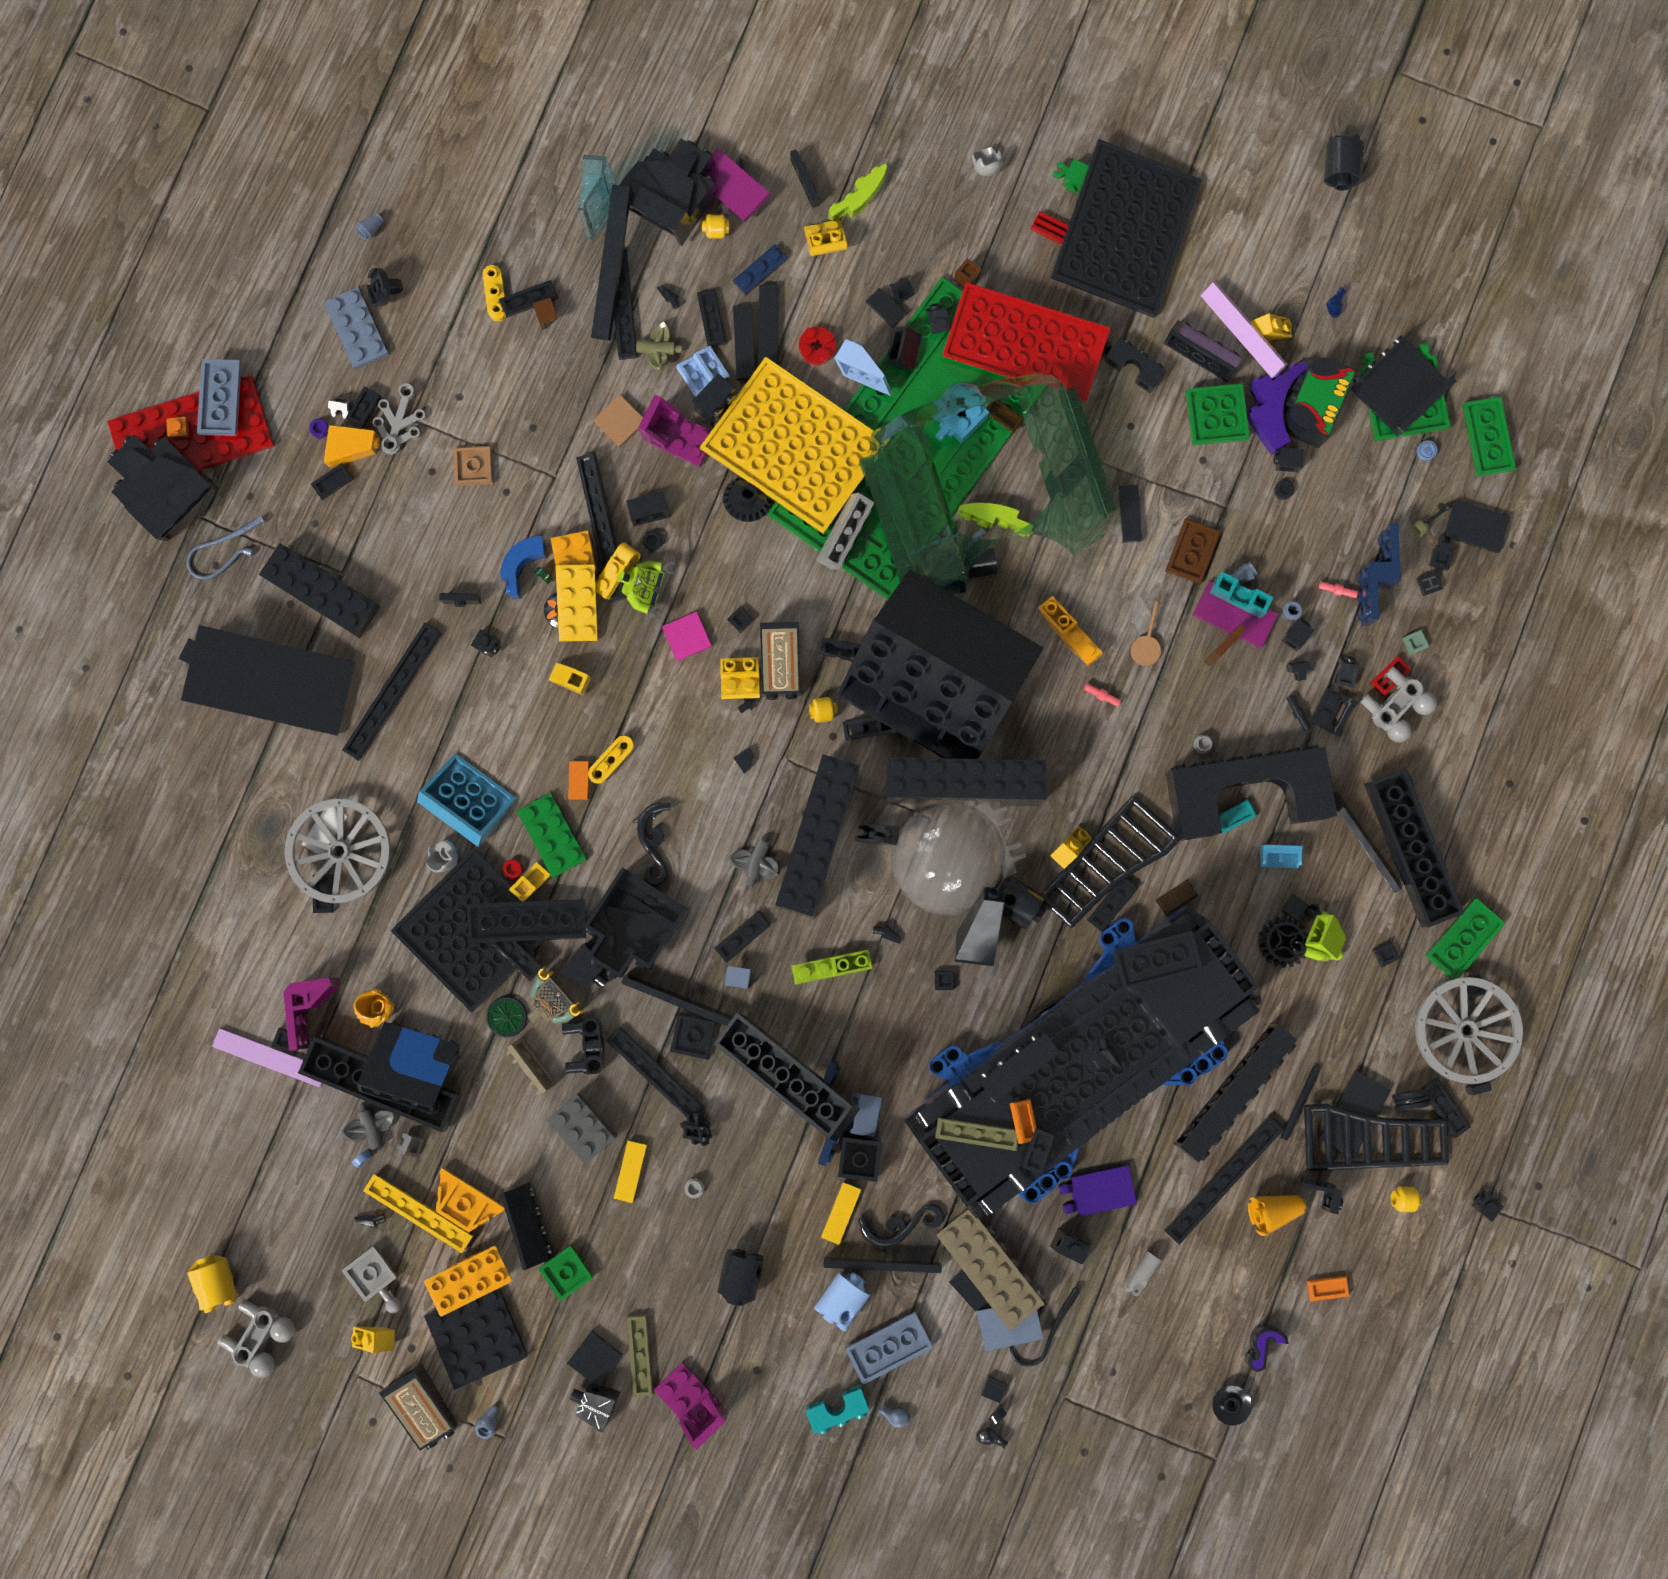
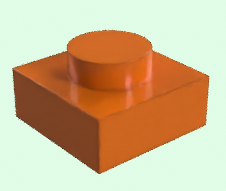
[166,417,189,439]

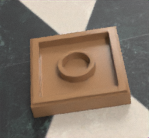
[593,394,643,448]
[453,446,493,486]

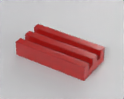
[1030,211,1068,245]
[1370,656,1411,696]

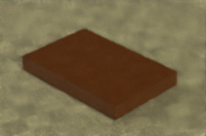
[1165,518,1221,585]
[1204,624,1246,666]

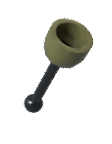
[1411,503,1452,537]

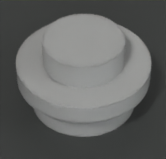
[1193,735,1213,754]
[684,1178,704,1198]

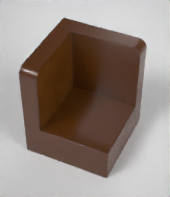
[954,258,982,288]
[533,298,558,330]

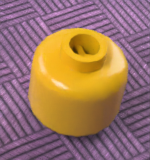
[702,214,729,239]
[809,697,838,723]
[1390,1186,1422,1212]

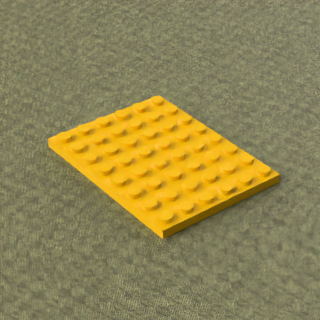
[700,357,889,534]

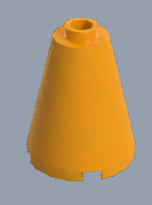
[1248,1195,1306,1236]

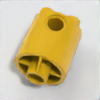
[187,1255,239,1313]

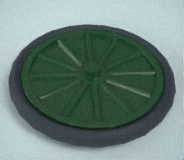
[486,996,527,1038]

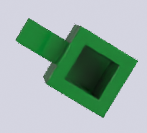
[1052,159,1089,193]

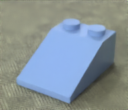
[835,339,892,396]

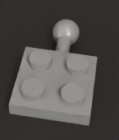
[342,1245,401,1313]

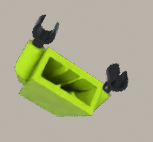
[1289,903,1346,962]

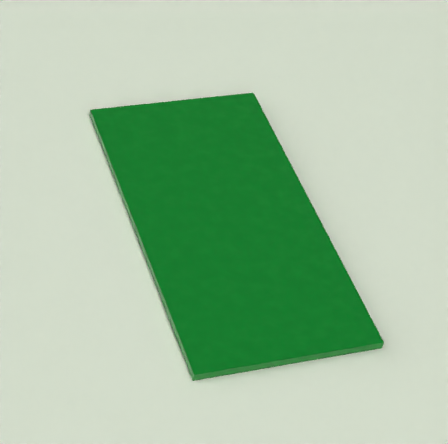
[767,277,1044,600]

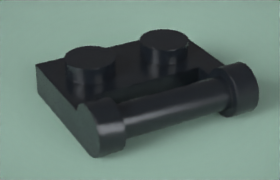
[1309,687,1358,737]

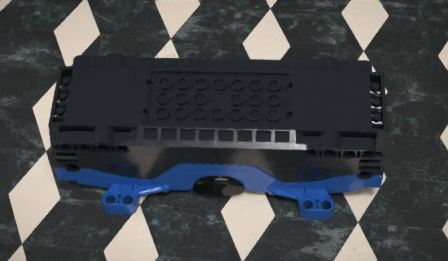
[903,906,1262,1218]

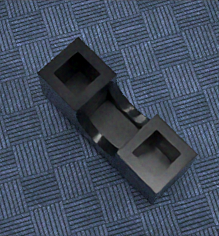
[1104,338,1166,394]

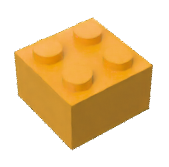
[551,531,598,573]

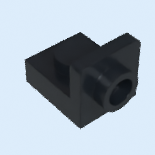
[471,629,501,658]
[1334,656,1361,688]
[1471,1191,1504,1222]

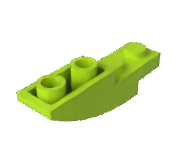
[828,163,887,221]
[957,503,1034,537]
[791,950,872,985]

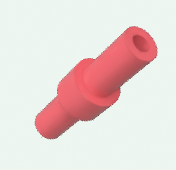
[1318,581,1358,598]
[1084,683,1121,707]

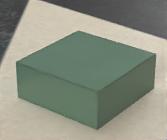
[1402,630,1429,656]

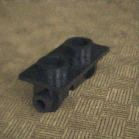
[819,637,860,662]

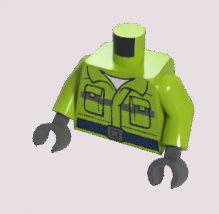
[617,561,676,620]

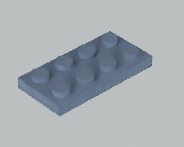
[324,287,389,370]
[197,359,242,436]
[845,1311,933,1385]

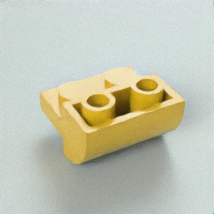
[804,220,847,257]
[720,657,760,699]

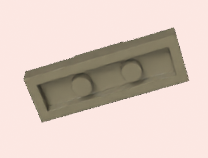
[506,1038,556,1095]

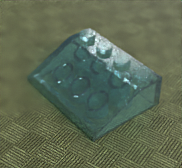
[578,155,616,240]

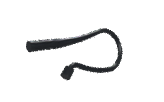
[1009,1287,1080,1367]

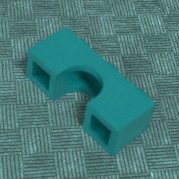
[1209,572,1274,618]
[806,1385,870,1434]

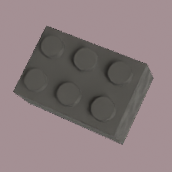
[547,1092,617,1164]

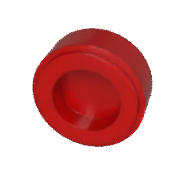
[503,859,523,879]

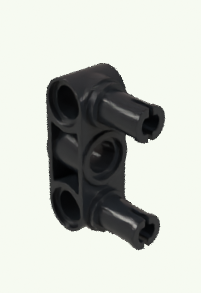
[562,1017,605,1075]

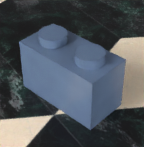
[845,1092,882,1137]

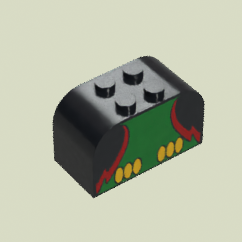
[1283,358,1357,448]

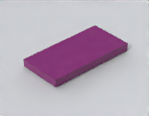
[708,148,771,222]
[1192,581,1278,649]

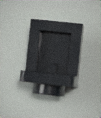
[925,303,951,335]

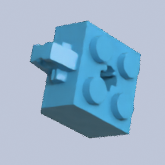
[934,386,989,443]

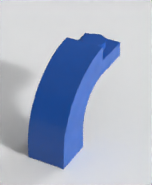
[500,536,547,600]

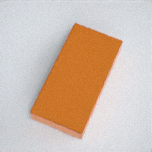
[568,761,589,800]
[1010,1099,1037,1144]
[1306,1276,1350,1301]

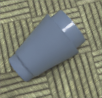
[355,213,384,240]
[1231,562,1258,585]
[1282,601,1302,620]

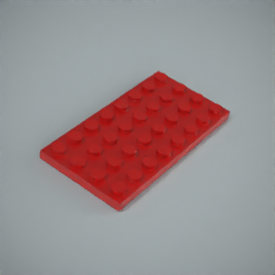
[942,282,1110,402]
[107,375,275,470]

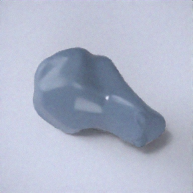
[878,1405,910,1428]
[475,1406,499,1439]

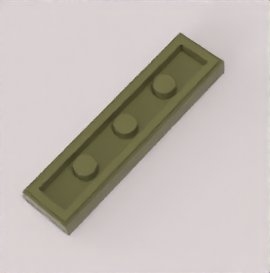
[935,1117,1018,1151]
[627,1314,654,1397]

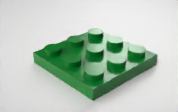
[1185,383,1250,446]

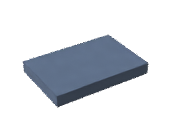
[977,1308,1043,1351]

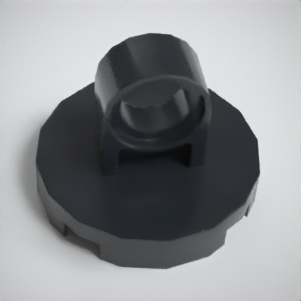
[367,268,403,307]

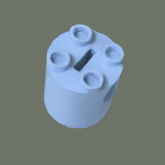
[814,1272,871,1332]

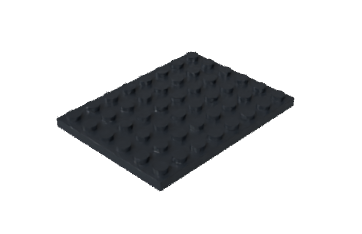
[1050,139,1202,318]

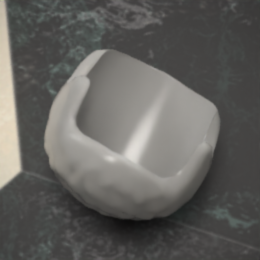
[972,147,1003,177]
[425,840,458,872]

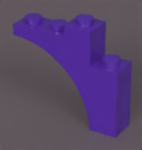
[1247,361,1308,455]

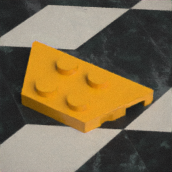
[436,1167,505,1233]

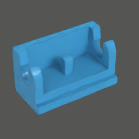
[1259,845,1302,868]

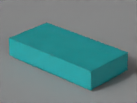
[1219,799,1257,834]

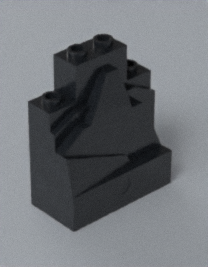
[620,138,718,246]
[107,435,220,541]
[584,867,690,979]

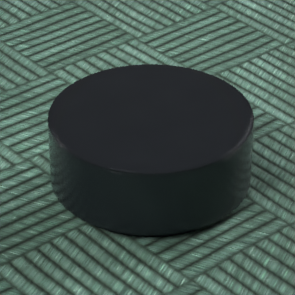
[1274,480,1294,500]
[643,531,662,551]
[988,1407,1007,1426]

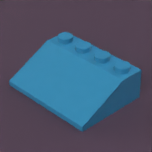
[417,753,516,847]

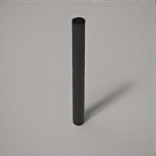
[1280,1067,1320,1141]

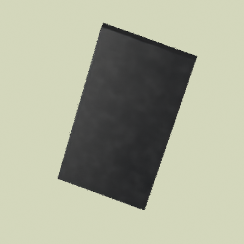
[181,625,355,736]

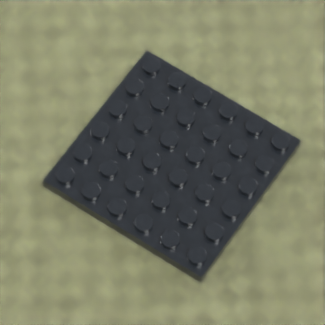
[390,848,545,1013]

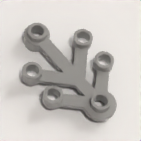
[372,383,426,455]

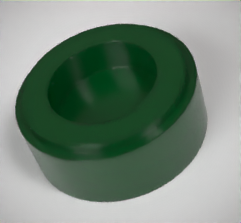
[534,567,553,584]

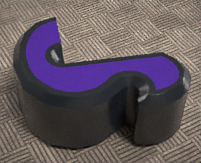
[1245,1325,1289,1372]

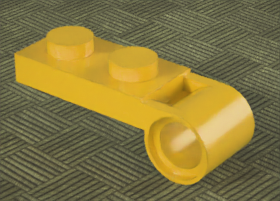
[596,542,641,599]

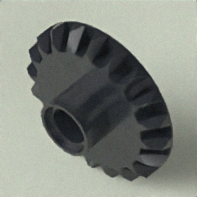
[723,476,772,522]

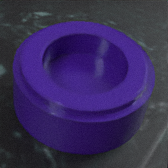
[309,419,329,439]

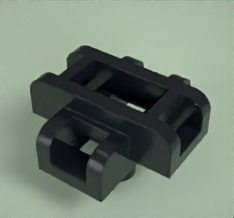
[680,1111,712,1146]

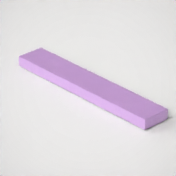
[1201,282,1287,378]
[212,1028,323,1087]

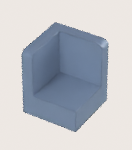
[725,966,751,989]

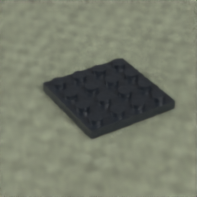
[424,1288,528,1390]

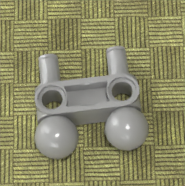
[1360,666,1437,743]
[218,1299,296,1378]

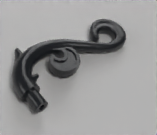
[633,802,671,885]
[858,1204,943,1253]

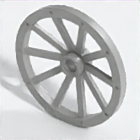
[285,799,391,903]
[1415,977,1523,1084]

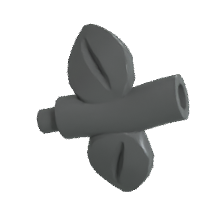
[728,840,781,887]
[341,1102,395,1150]

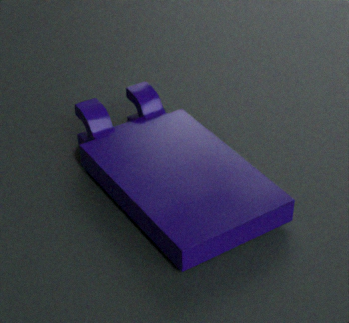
[1058,1165,1137,1217]

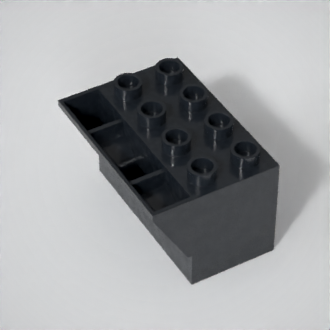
[836,569,1044,759]

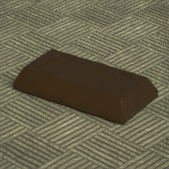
[986,397,1025,434]
[1155,879,1198,917]

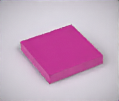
[662,612,712,662]

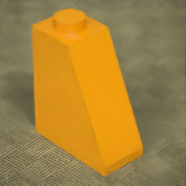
[324,425,380,467]

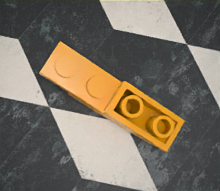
[1038,596,1103,666]

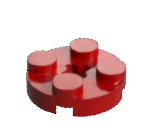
[799,327,836,365]

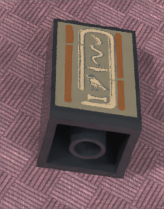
[760,622,801,700]
[379,1364,458,1451]

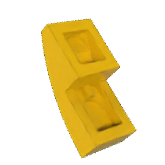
[509,862,551,902]

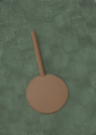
[1131,601,1161,666]

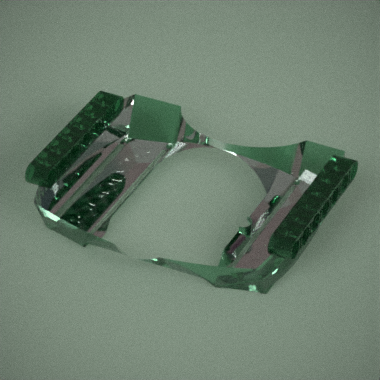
[859,373,1116,594]

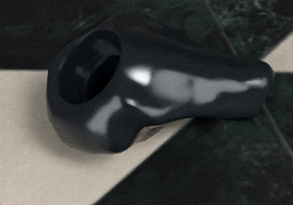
[976,1427,1008,1449]

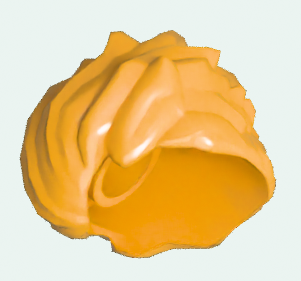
[354,988,395,1028]

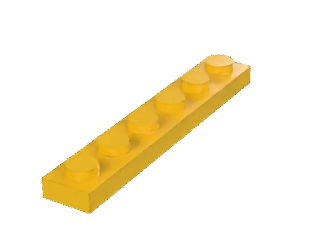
[363,1173,474,1253]

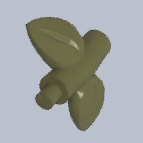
[636,321,682,370]

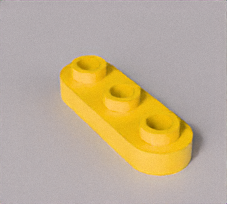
[483,265,506,321]
[588,736,634,784]

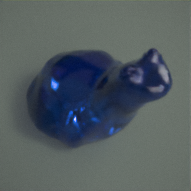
[1326,287,1346,318]

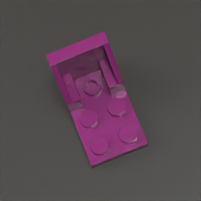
[638,395,711,468]
[283,978,340,1051]
[654,1361,728,1450]

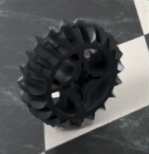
[1257,916,1309,968]

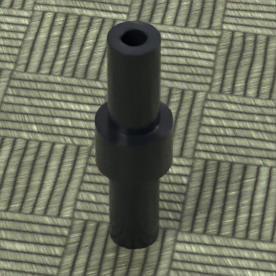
[1286,695,1311,731]

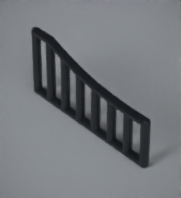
[1042,796,1179,928]
[1304,1104,1449,1171]

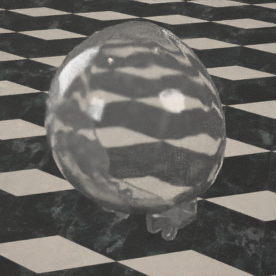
[891,801,1027,916]

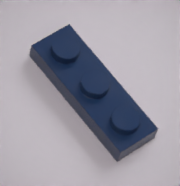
[733,244,787,296]

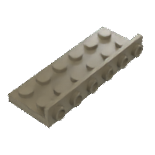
[936,1209,1045,1331]

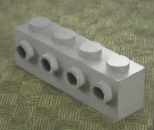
[816,493,874,570]

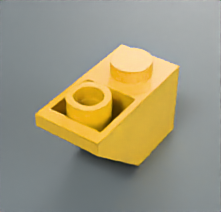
[1250,314,1292,341]
[549,663,591,696]
[1050,825,1092,869]
[351,1326,395,1353]

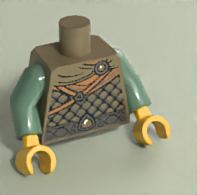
[527,966,584,1024]

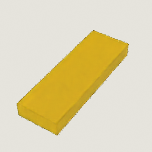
[614,1140,647,1203]
[821,1182,861,1245]

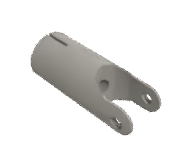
[1125,1251,1162,1296]

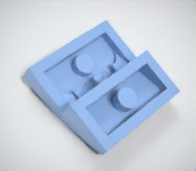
[676,346,730,397]

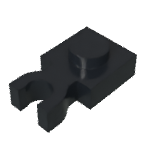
[1428,534,1455,571]

